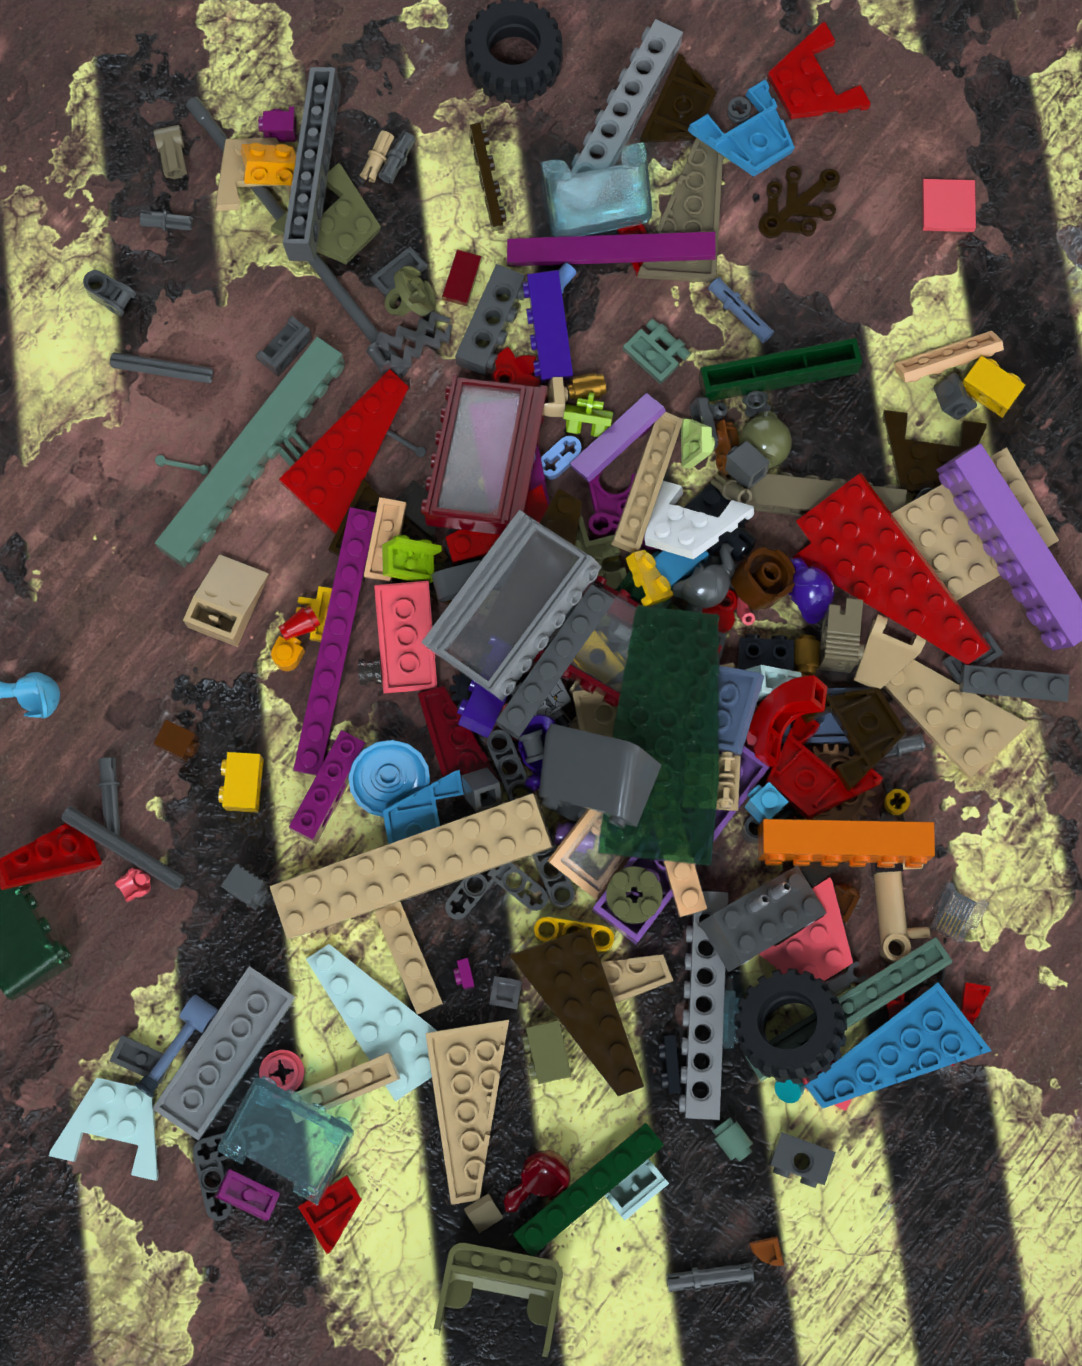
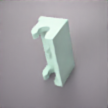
[605,1159,669,1221]

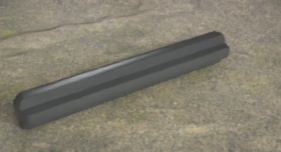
[110,352,214,383]

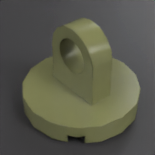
[385,266,436,316]

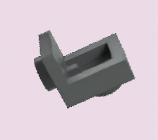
[934,373,977,420]

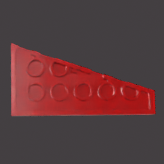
[279,369,409,535]

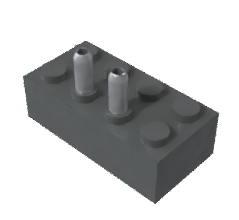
[699,866,826,972]

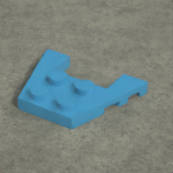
[688,80,795,177]
[383,770,464,844]

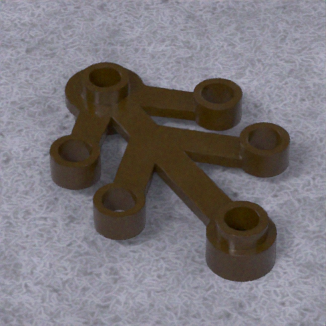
[758,166,840,239]

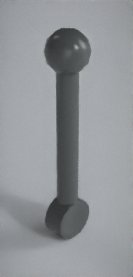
[387,430,426,457]

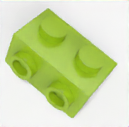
[382,535,442,584]

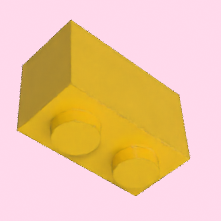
[963,355,1025,418]
[218,752,264,813]

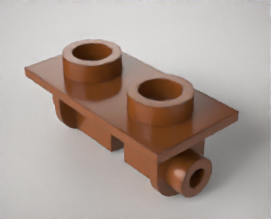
[715,420,739,477]

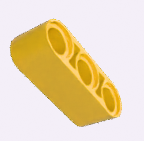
[534,917,614,953]

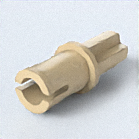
[360,131,394,183]

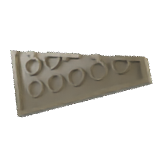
[637,137,723,283]

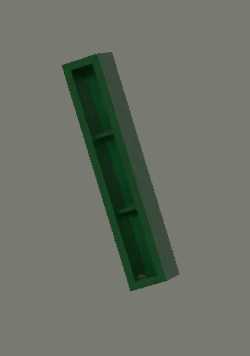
[698,338,862,402]
[513,1123,664,1256]

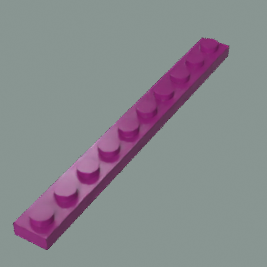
[293,507,376,776]

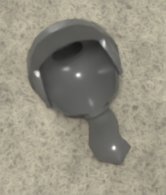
[672,543,735,609]

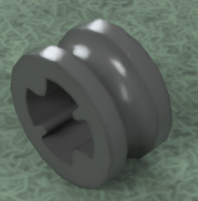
[727,97,751,124]

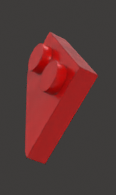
[298,1175,362,1254]

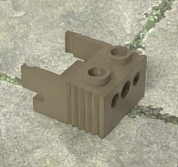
[818,598,864,673]

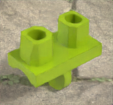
[563,392,613,437]

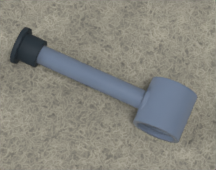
[134,995,219,1098]

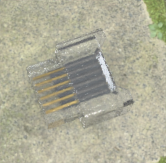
[929,881,989,943]

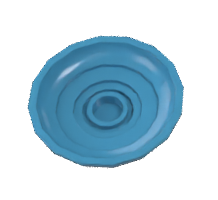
[348,740,430,817]

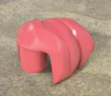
[114,867,151,902]

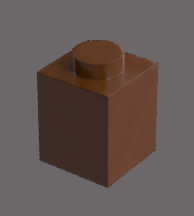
[153,720,200,762]

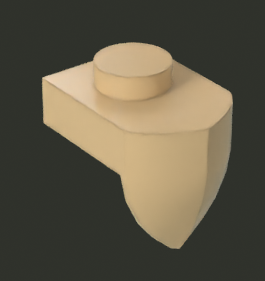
[544,377,568,417]

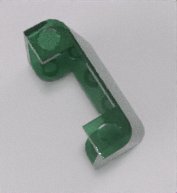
[0,883,72,1001]

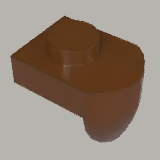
[834,882,860,924]

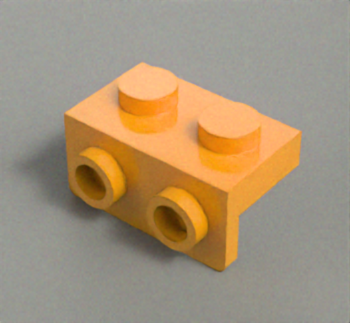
[241,143,296,186]

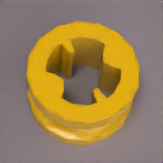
[884,789,910,815]

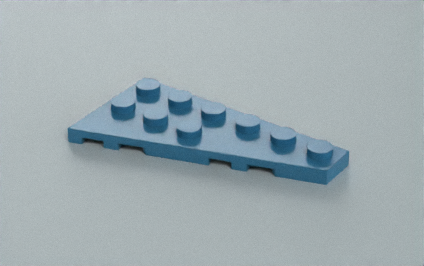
[804,983,992,1109]

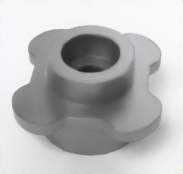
[742,391,771,418]

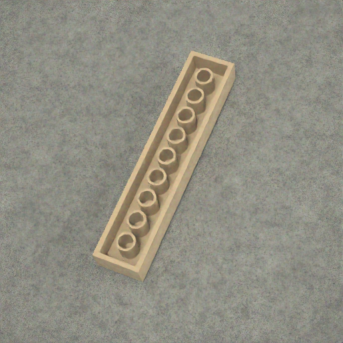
[269,794,554,939]

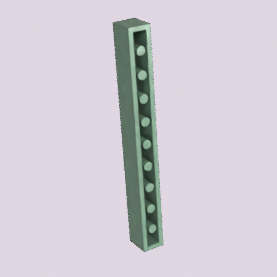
[155,337,344,568]

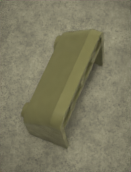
[433,1243,563,1357]

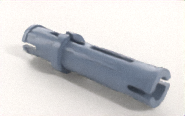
[708,277,775,344]

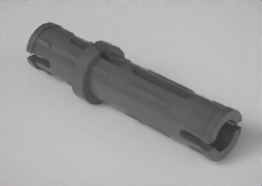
[666,1262,754,1293]

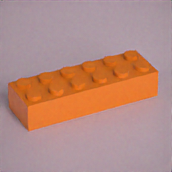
[758,819,935,868]

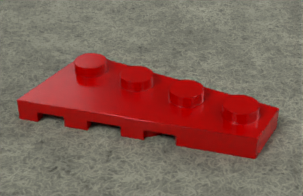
[446,484,548,565]

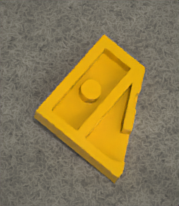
[626,550,674,607]

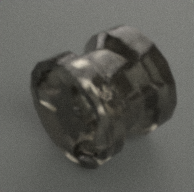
[358,657,382,685]

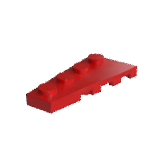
[0,823,102,890]

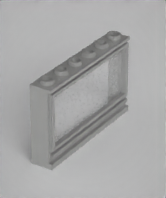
[421,510,601,701]

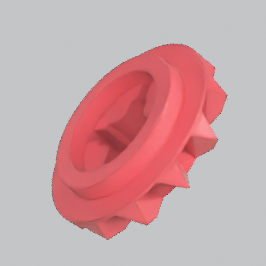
[259,1050,305,1096]

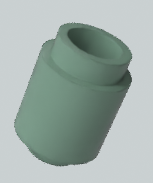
[712,1118,753,1162]

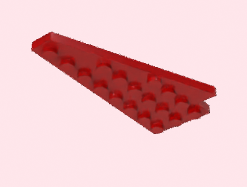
[792,473,991,665]

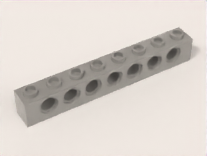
[559,19,683,212]
[679,891,728,1120]

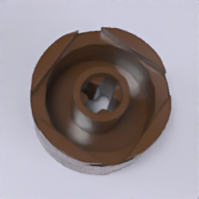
[731,547,795,611]

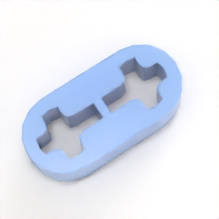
[541,436,582,480]

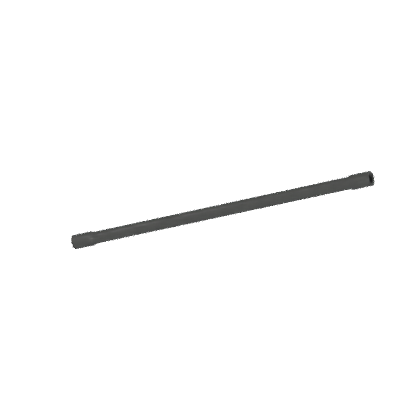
[186,97,409,378]

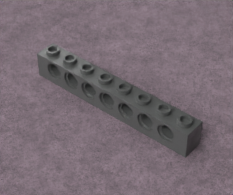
[283,67,341,261]

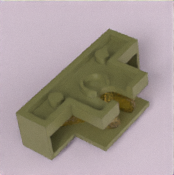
[571,516,630,629]

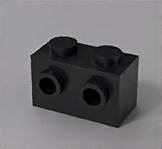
[737,634,794,671]

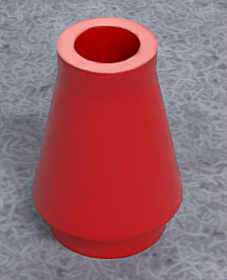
[278,606,320,641]

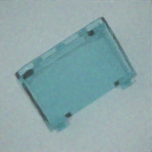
[541,142,652,237]

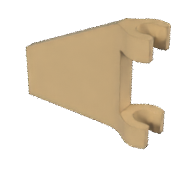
[854,614,926,689]

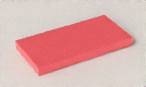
[374,581,438,694]

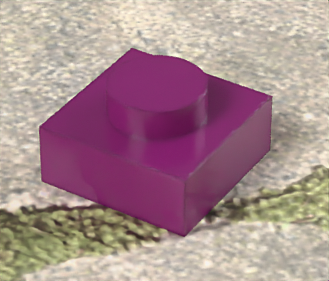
[453,958,475,990]

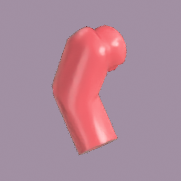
[737,596,755,625]

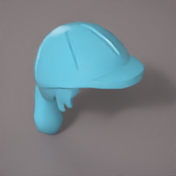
[0,672,60,719]

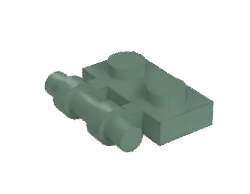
[623,319,691,385]

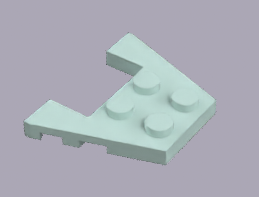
[49,1078,159,1181]

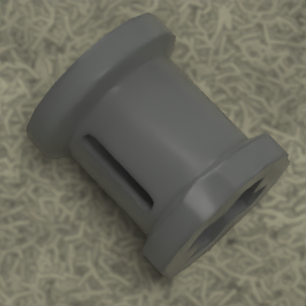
[519,729,544,763]

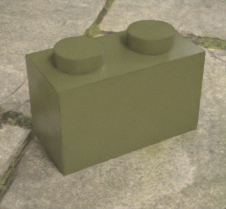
[522,1020,571,1085]

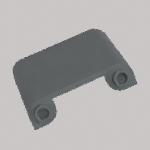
[538,724,661,828]

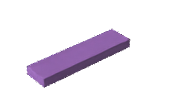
[570,393,666,482]

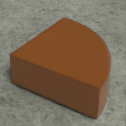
[749,1236,784,1266]

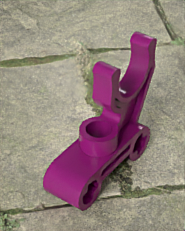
[587,470,662,555]

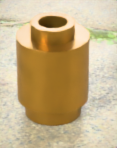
[566,372,607,403]
[794,635,820,676]

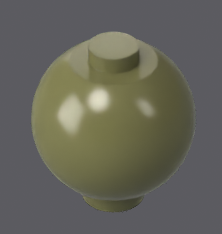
[739,411,792,470]

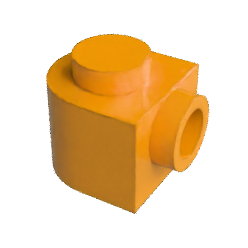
[271,636,305,671]

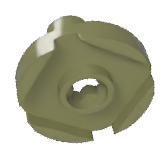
[606,866,663,924]

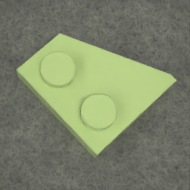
[681,418,715,469]

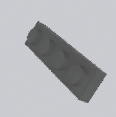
[959,665,1070,702]

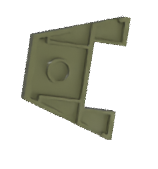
[271,163,381,264]

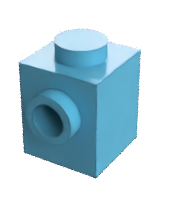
[744,782,788,824]

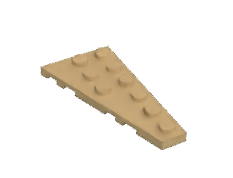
[859,659,1030,779]
[425,1019,509,1205]

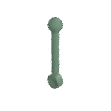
[155,455,209,475]

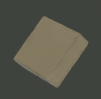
[464,1194,503,1233]

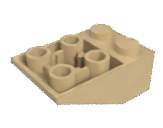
[183,555,269,647]

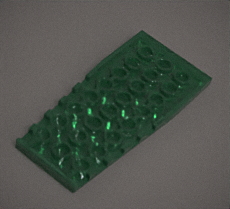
[598,605,719,866]

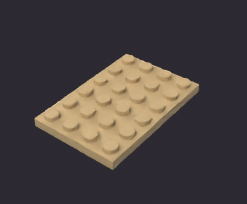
[892,447,1059,601]

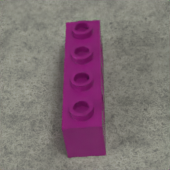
[289,730,367,844]

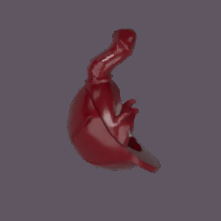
[503,1150,571,1212]

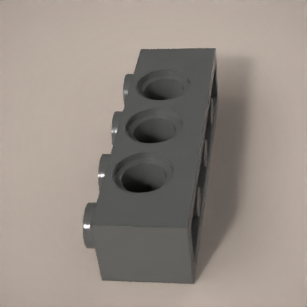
[455,264,525,376]

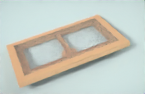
[548,804,653,901]

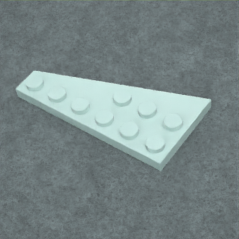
[306,944,437,1101]

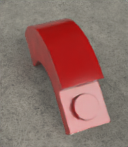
[749,675,828,767]

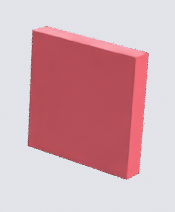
[922,179,976,232]

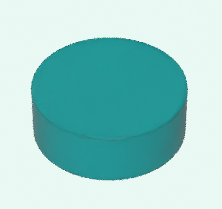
[775,1080,805,1103]

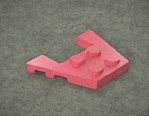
[759,877,853,981]

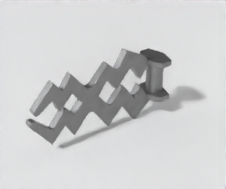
[366,311,452,375]

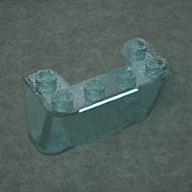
[218,1076,354,1205]

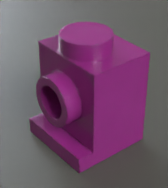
[258,106,297,142]

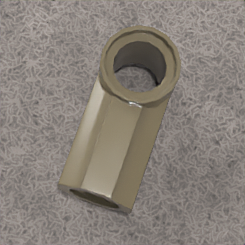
[154,125,187,179]

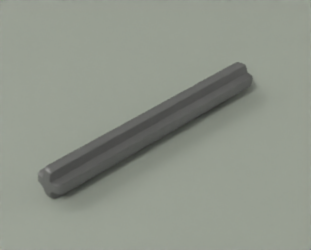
[61,806,184,890]

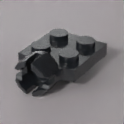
[683,483,757,562]

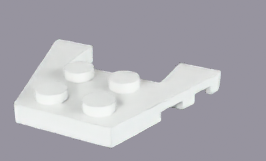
[644,481,754,559]

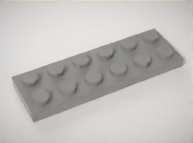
[152,966,296,1141]

